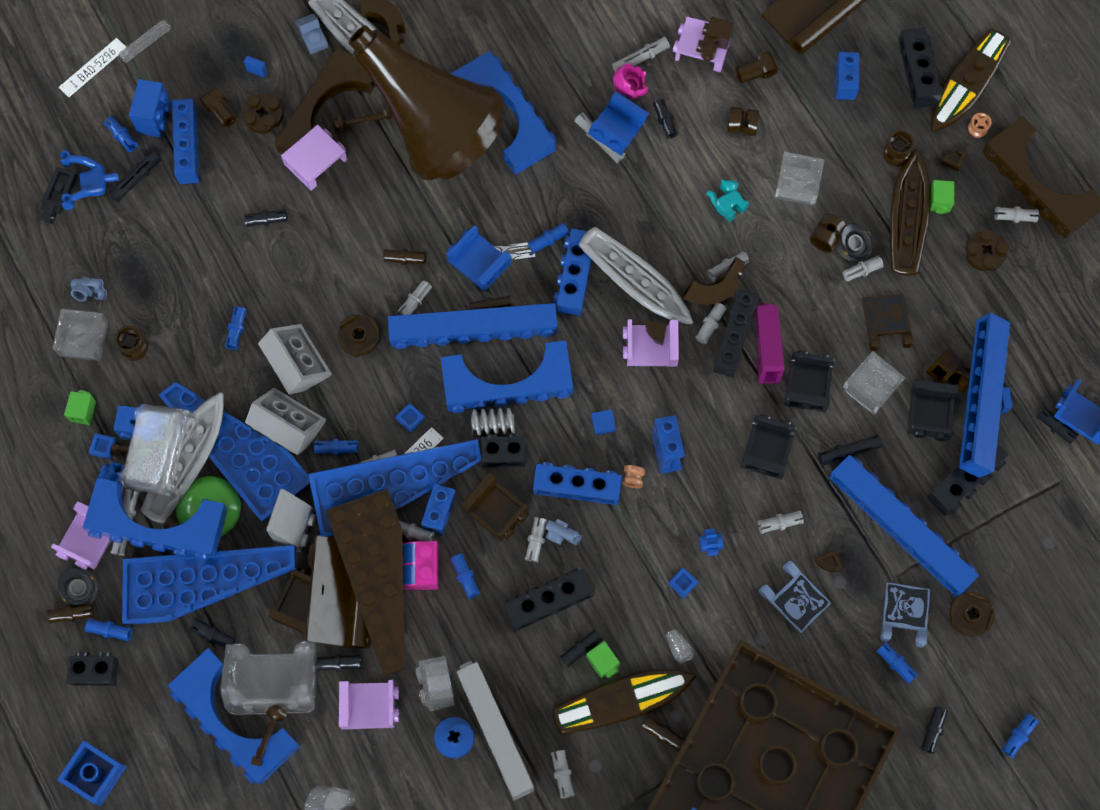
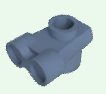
[71,277,107,302]
[545,519,582,546]

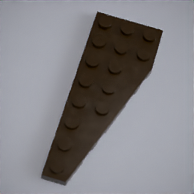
[325,489,405,677]

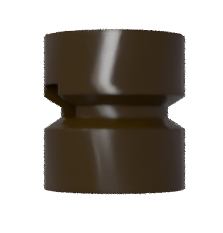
[727,106,759,136]
[883,130,914,166]
[809,214,846,253]
[114,325,148,361]

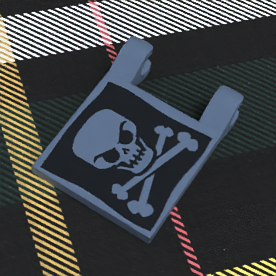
[759,561,831,633]
[880,582,930,647]

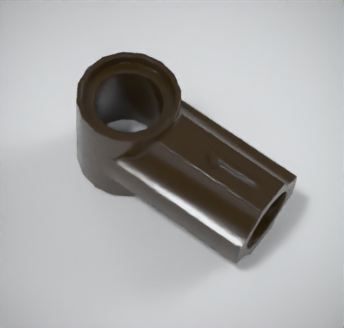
[735,52,778,84]
[200,87,238,128]

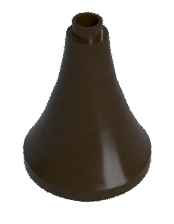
[348,25,503,180]

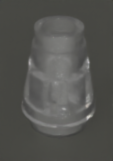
[666,629,695,664]

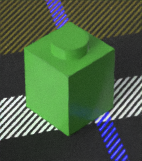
[930,180,954,214]
[64,390,97,425]
[586,641,620,679]

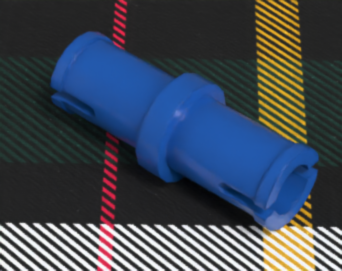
[104,116,138,152]
[527,223,569,254]
[225,307,247,350]
[314,438,359,455]
[450,554,480,599]
[85,619,132,641]
[877,642,918,684]
[1001,713,1039,758]

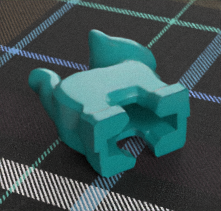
[706,179,749,222]

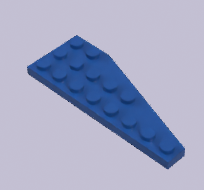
[159,382,310,523]
[308,439,482,537]
[122,545,297,625]

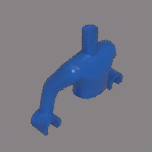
[60,151,119,210]

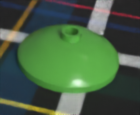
[176,476,241,537]

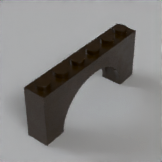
[275,48,376,154]
[982,116,1100,239]

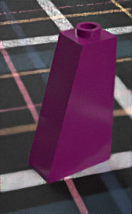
[754,303,784,384]

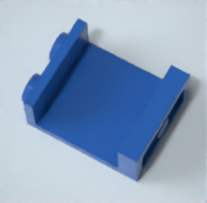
[588,91,649,156]
[447,225,512,292]
[1054,379,1100,445]

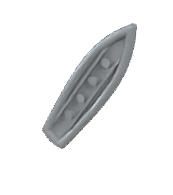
[308,0,378,56]
[579,227,693,325]
[141,392,224,523]

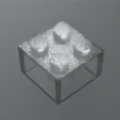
[774,152,825,206]
[53,309,108,361]
[842,351,906,415]
[415,656,456,711]

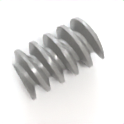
[471,408,515,436]

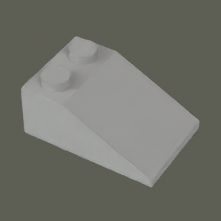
[266,489,316,552]

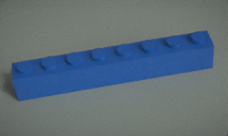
[388,303,557,349]
[959,313,1010,478]
[829,455,979,598]

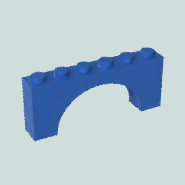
[451,51,557,175]
[441,340,573,413]
[82,478,228,560]
[168,648,301,785]

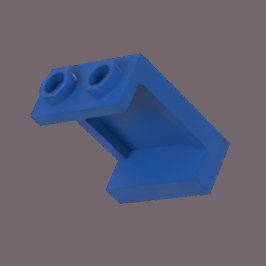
[652,415,685,474]

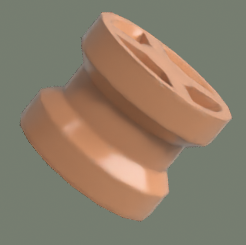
[968,113,992,138]
[621,465,645,488]

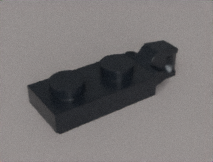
[41,167,78,224]

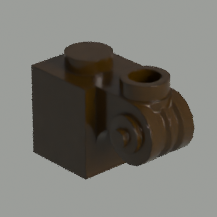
[696,16,734,61]
[926,348,971,392]

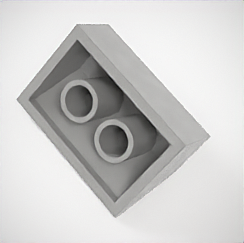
[258,324,332,394]
[245,388,326,455]

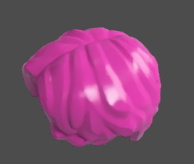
[613,63,648,99]

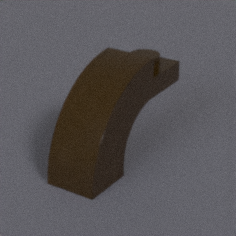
[359,0,405,46]
[682,256,746,305]

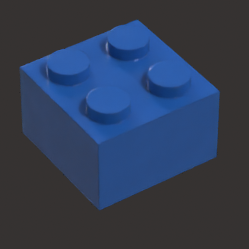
[129,79,172,137]
[57,740,127,806]

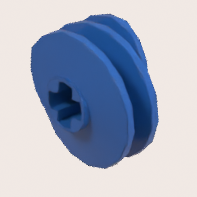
[434,717,475,759]

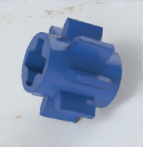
[98,462,127,486]
[699,528,723,556]

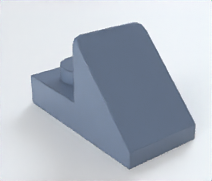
[295,14,328,55]

